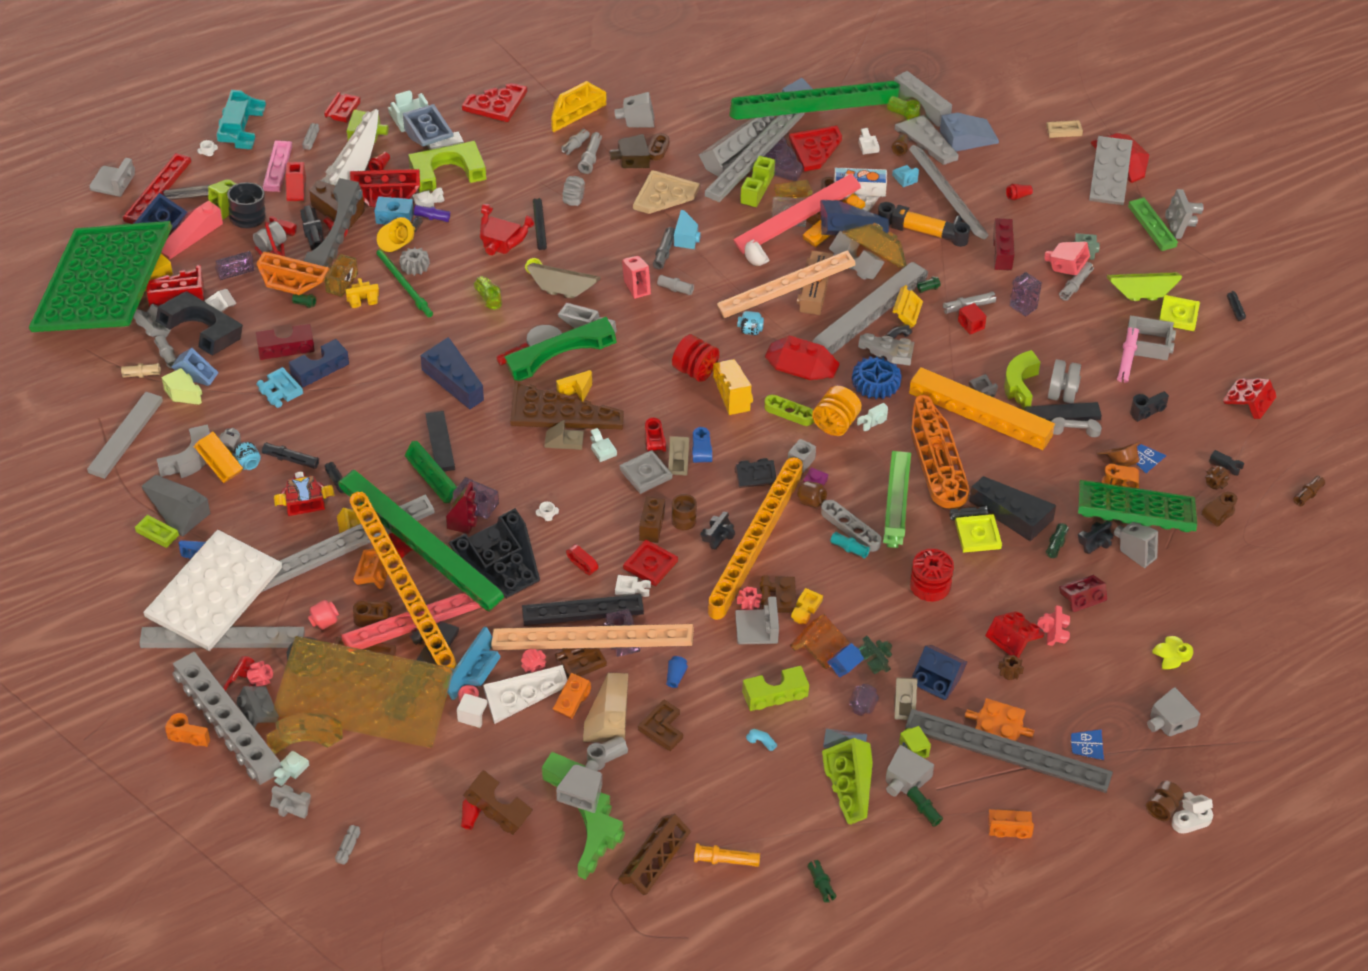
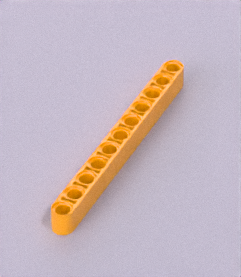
[708,458,803,620]
[350,492,457,675]

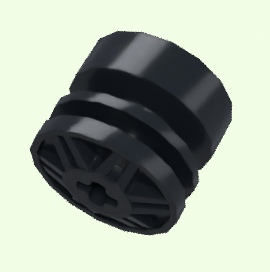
[227,182,266,228]

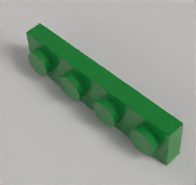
[404,441,458,503]

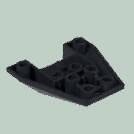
[448,508,540,599]

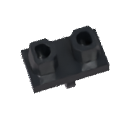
[700,512,735,550]
[1078,520,1114,554]

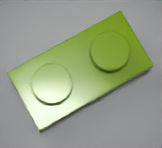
[135,515,179,548]

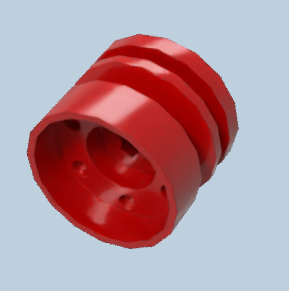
[672,334,720,382]
[910,549,954,602]

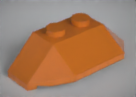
[256,252,330,295]

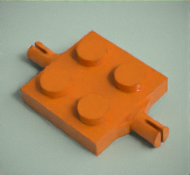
[965,698,1035,741]

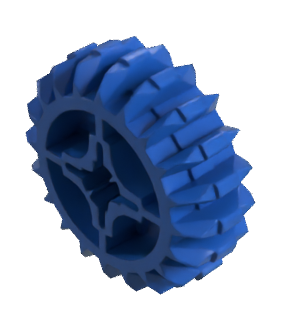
[851,356,902,400]

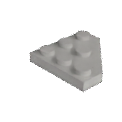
[858,333,914,365]

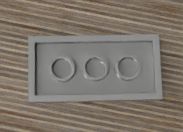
[1089,136,1132,205]

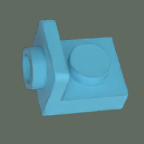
[892,165,919,187]

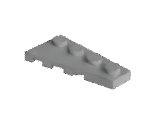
[895,115,959,165]

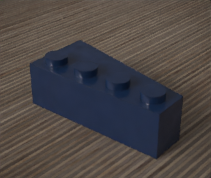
[420,337,484,409]

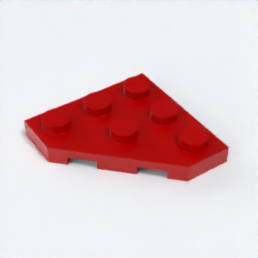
[462,83,527,122]
[789,125,842,172]

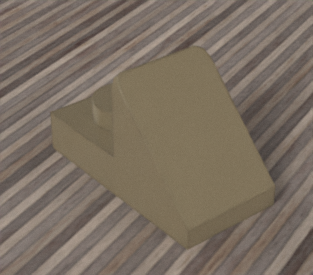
[544,420,584,450]
[669,436,689,475]
[894,677,917,720]

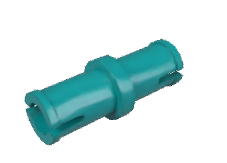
[830,531,870,559]

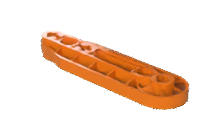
[911,395,969,509]

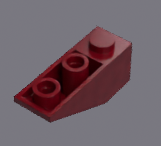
[446,482,477,534]

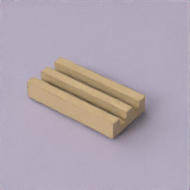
[1046,120,1083,138]

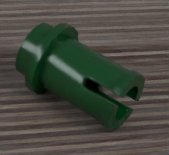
[917,276,941,293]
[292,294,317,308]

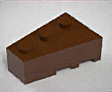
[309,180,365,230]

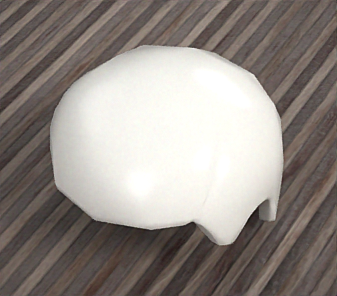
[745,240,769,266]

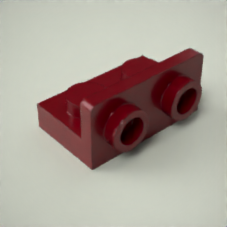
[1059,575,1107,612]

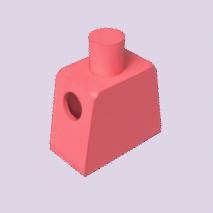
[1044,242,1090,275]
[622,256,651,299]

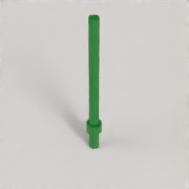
[376,249,433,318]

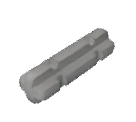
[302,123,319,150]
[335,825,361,865]

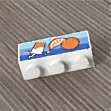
[834,168,887,197]

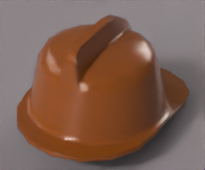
[1096,441,1141,467]

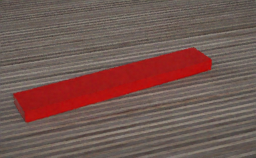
[123,153,191,224]

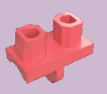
[1037,605,1070,646]

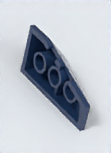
[134,193,188,230]

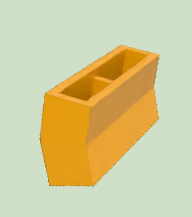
[194,432,243,483]

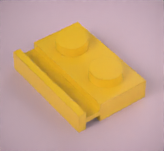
[892,285,923,328]

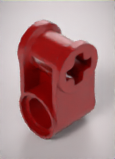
[645,417,666,452]

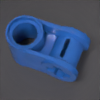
[692,427,712,463]

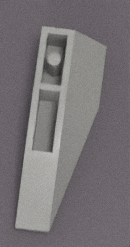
[699,116,775,177]

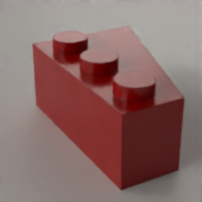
[147,265,205,307]

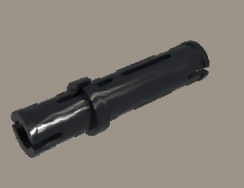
[262,442,319,469]

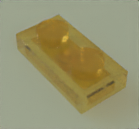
[774,179,812,201]

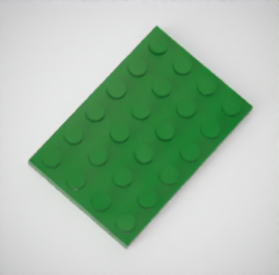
[1078,480,1197,532]

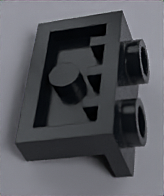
[734,458,776,488]

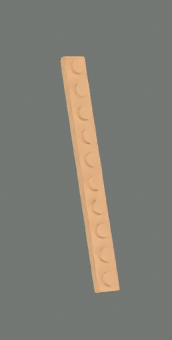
[491,624,694,650]

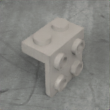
[89,158,135,197]

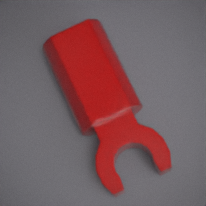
[265,216,297,236]

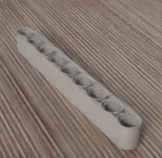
[813,262,928,354]

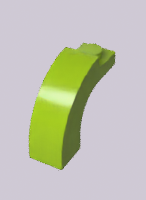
[1004,350,1041,410]

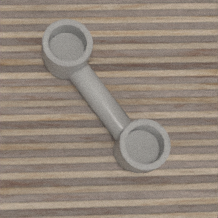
[1051,417,1102,437]

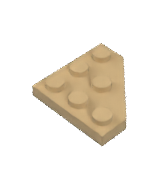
[633,170,700,214]

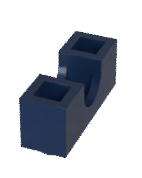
[289,339,349,388]

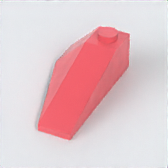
[161,201,223,260]

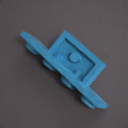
[443,627,501,700]

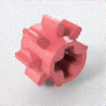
[737,586,762,610]
[520,649,546,673]
[247,661,273,686]

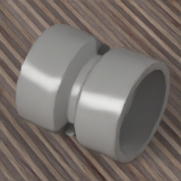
[253,221,287,252]

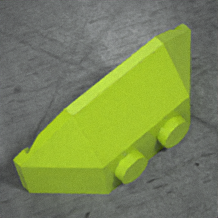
[1107,272,1182,301]

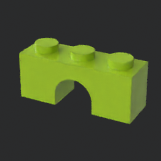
[741,156,775,207]
[742,666,809,711]

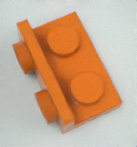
[353,548,388,589]
[988,809,1034,839]

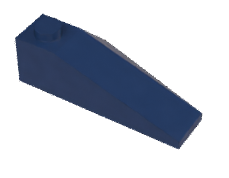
[820,200,889,237]

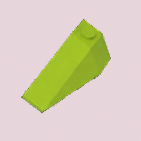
[822,738,873,825]

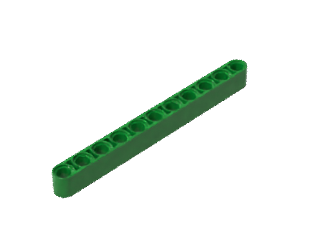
[729,81,900,120]
[338,469,504,612]

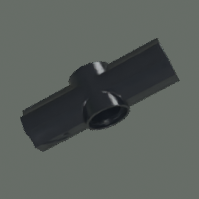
[300,205,324,250]

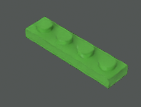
[1128,198,1178,251]

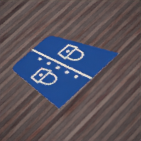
[1136,444,1167,473]
[1071,730,1104,760]

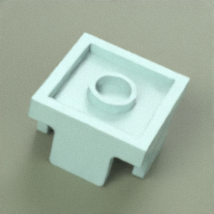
[388,90,428,132]

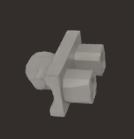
[270,784,311,818]

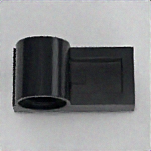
[1130,391,1169,422]

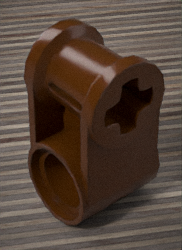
[1201,491,1238,527]
[353,601,392,627]

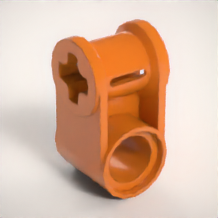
[1101,464,1139,488]

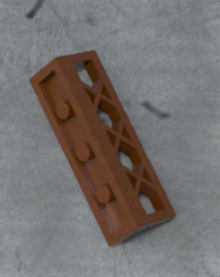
[618,814,691,895]

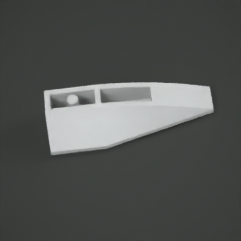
[321,109,379,186]

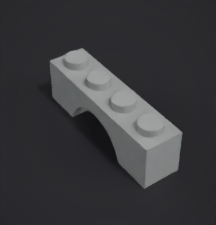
[895,71,952,127]

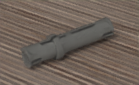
[653,227,675,270]

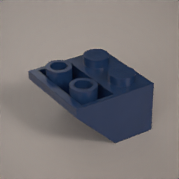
[911,645,967,700]

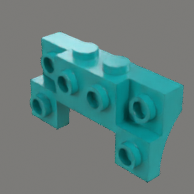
[217,90,266,149]

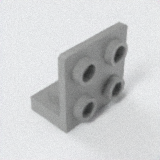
[735,597,779,644]

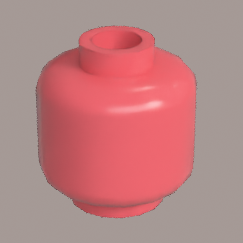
[308,600,339,630]

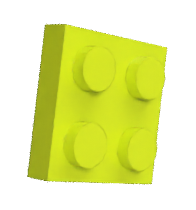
[1159,295,1200,331]
[955,514,1002,553]

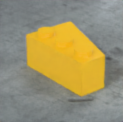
[713,359,753,415]

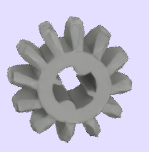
[562,176,585,206]
[399,247,430,276]

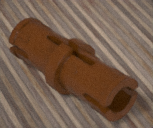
[1293,476,1325,506]

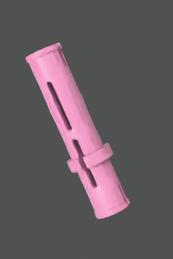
[1117,328,1139,383]

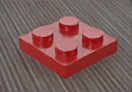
[623,540,678,587]

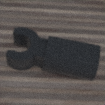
[1209,450,1245,476]

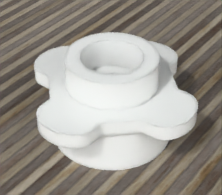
[198,140,218,156]
[536,502,559,521]

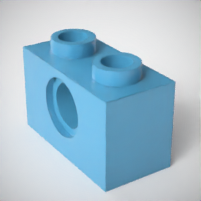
[375,197,414,224]

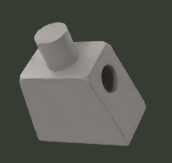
[615,92,654,128]
[1114,522,1158,568]
[1147,687,1201,736]
[885,745,934,796]
[556,760,602,813]

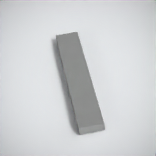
[87,392,163,479]

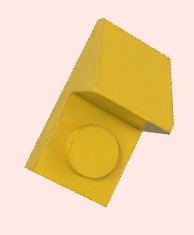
[556,370,592,402]

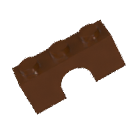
[463,770,533,835]

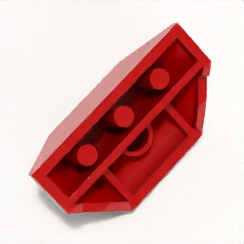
[1091,133,1149,183]
[350,169,420,207]
[765,335,840,380]

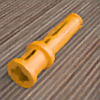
[694,843,760,867]

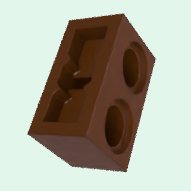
[639,496,665,543]

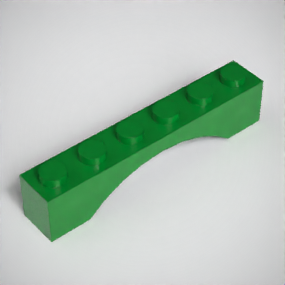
[505,317,617,381]

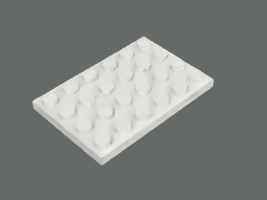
[144,530,282,651]

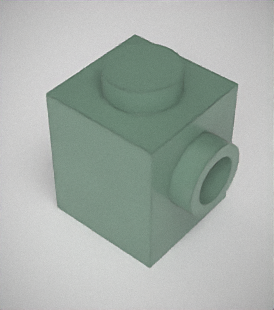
[1074,233,1100,260]

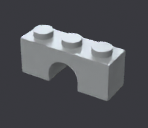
[829,231,885,280]

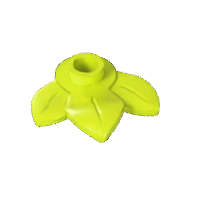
[1152,636,1194,669]

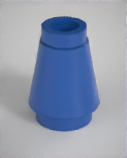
[666,656,688,688]

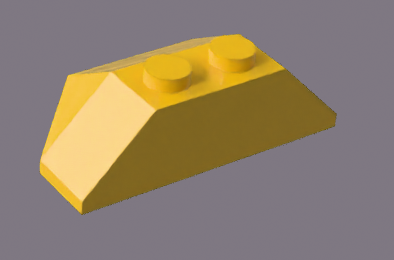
[551,81,606,132]

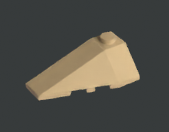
[583,673,628,742]

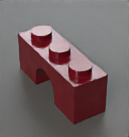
[993,218,1014,271]
[256,324,315,360]

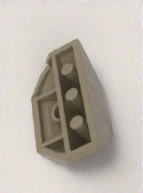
[527,263,601,298]

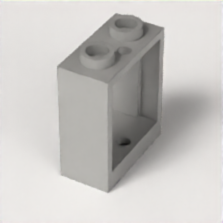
[1126,316,1176,361]

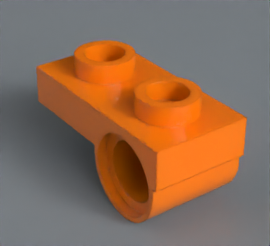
[553,673,591,719]
[165,713,210,747]

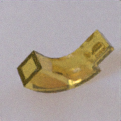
[267,713,343,754]

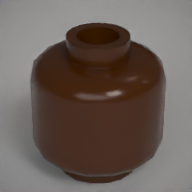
[797,481,827,508]

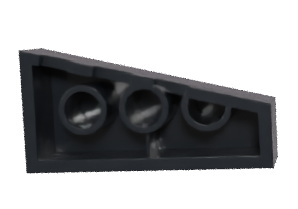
[969,476,1056,542]

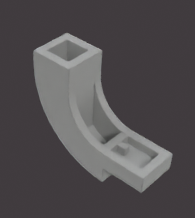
[157,425,210,478]

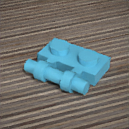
[256,367,303,408]

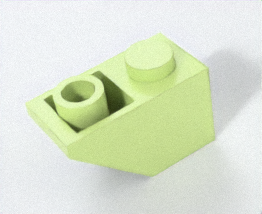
[162,368,202,405]

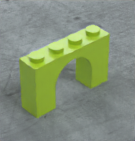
[408,141,486,193]

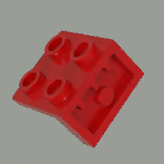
[985,611,1045,658]

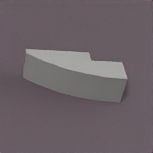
[558,303,617,333]

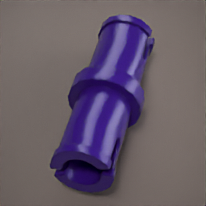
[414,204,451,222]

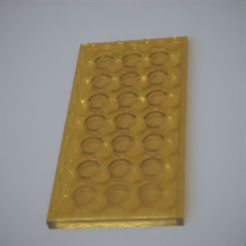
[274,636,454,748]

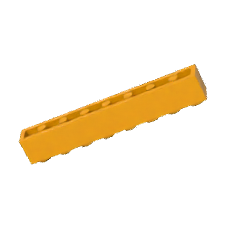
[909,367,1055,450]

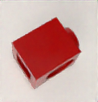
[958,303,987,335]

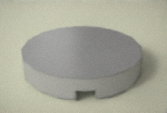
[527,325,562,346]

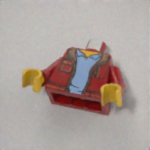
[274,472,335,516]

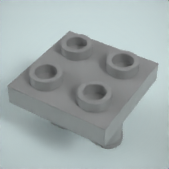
[1165,189,1204,239]

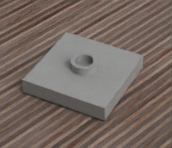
[620,450,672,494]

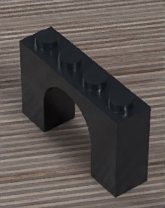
[156,291,243,356]

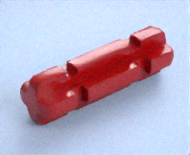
[496,343,529,365]

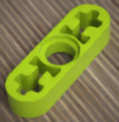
[764,395,814,426]

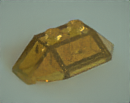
[842,223,907,269]

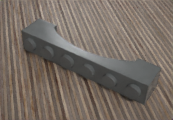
[304,178,363,280]

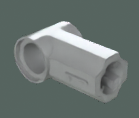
[587,736,628,770]

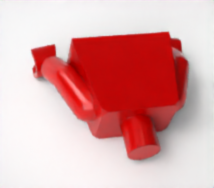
[480,204,534,256]

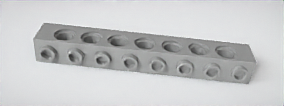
[172,652,281,785]

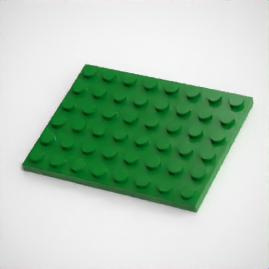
[29,221,172,332]

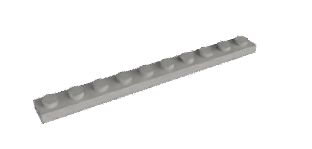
[705,113,804,202]
[261,494,435,592]

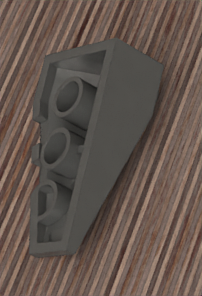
[142,475,211,537]

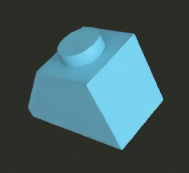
[674,210,701,249]

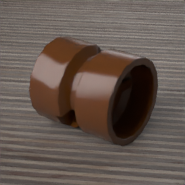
[671,494,697,530]
[1146,781,1184,821]

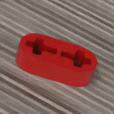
[566,544,599,576]

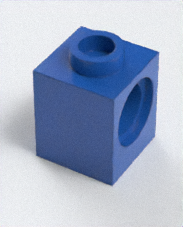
[827,643,864,677]

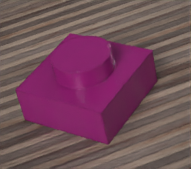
[803,468,829,486]

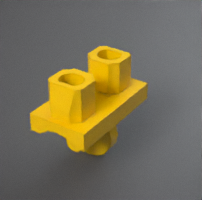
[346,278,379,308]

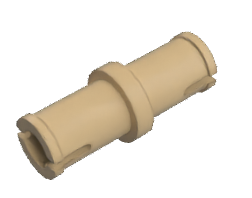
[121,363,161,378]

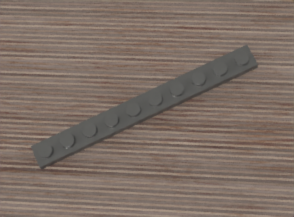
[905,709,1113,793]

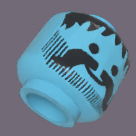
[737,311,764,335]
[233,442,261,470]

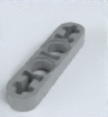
[821,500,881,552]

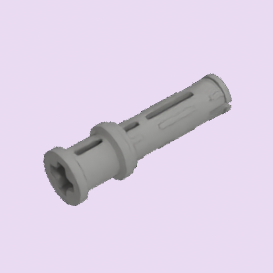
[578,132,602,174]

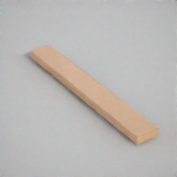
[717,250,855,318]

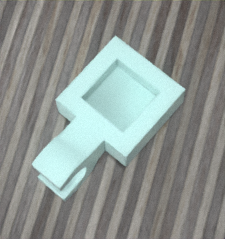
[857,403,888,431]
[590,428,617,462]
[274,750,309,786]

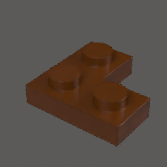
[638,699,683,751]

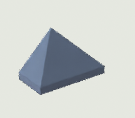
[823,728,867,748]

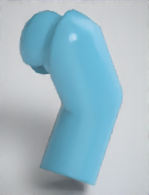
[746,729,777,751]

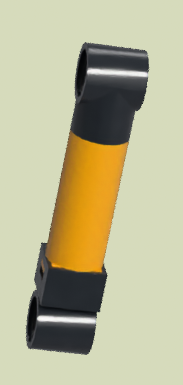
[878,202,970,247]

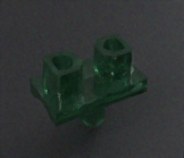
[858,636,892,674]

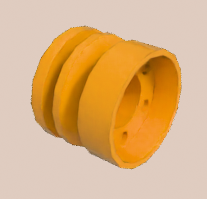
[812,386,862,436]

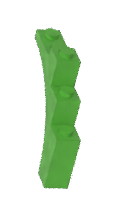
[883,451,911,548]
[542,752,625,880]

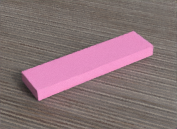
[263,141,292,192]

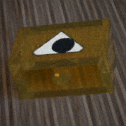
[324,254,358,297]

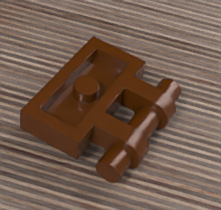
[760,575,796,613]
[555,648,607,678]

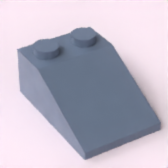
[403,104,454,146]
[940,113,999,151]

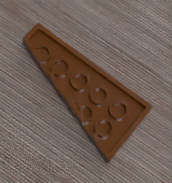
[510,380,624,430]

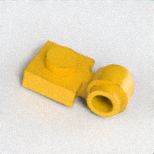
[791,588,823,625]

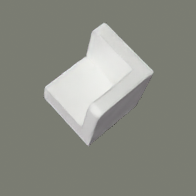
[205,289,236,312]
[457,694,487,728]

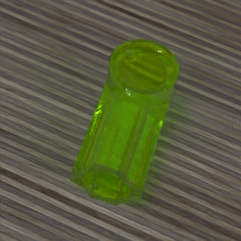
[887,96,920,120]
[474,276,502,309]

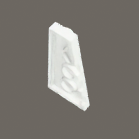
[483,665,567,724]

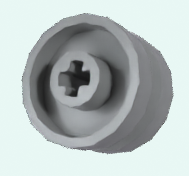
[1048,359,1082,404]

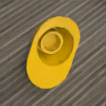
[377,217,415,252]

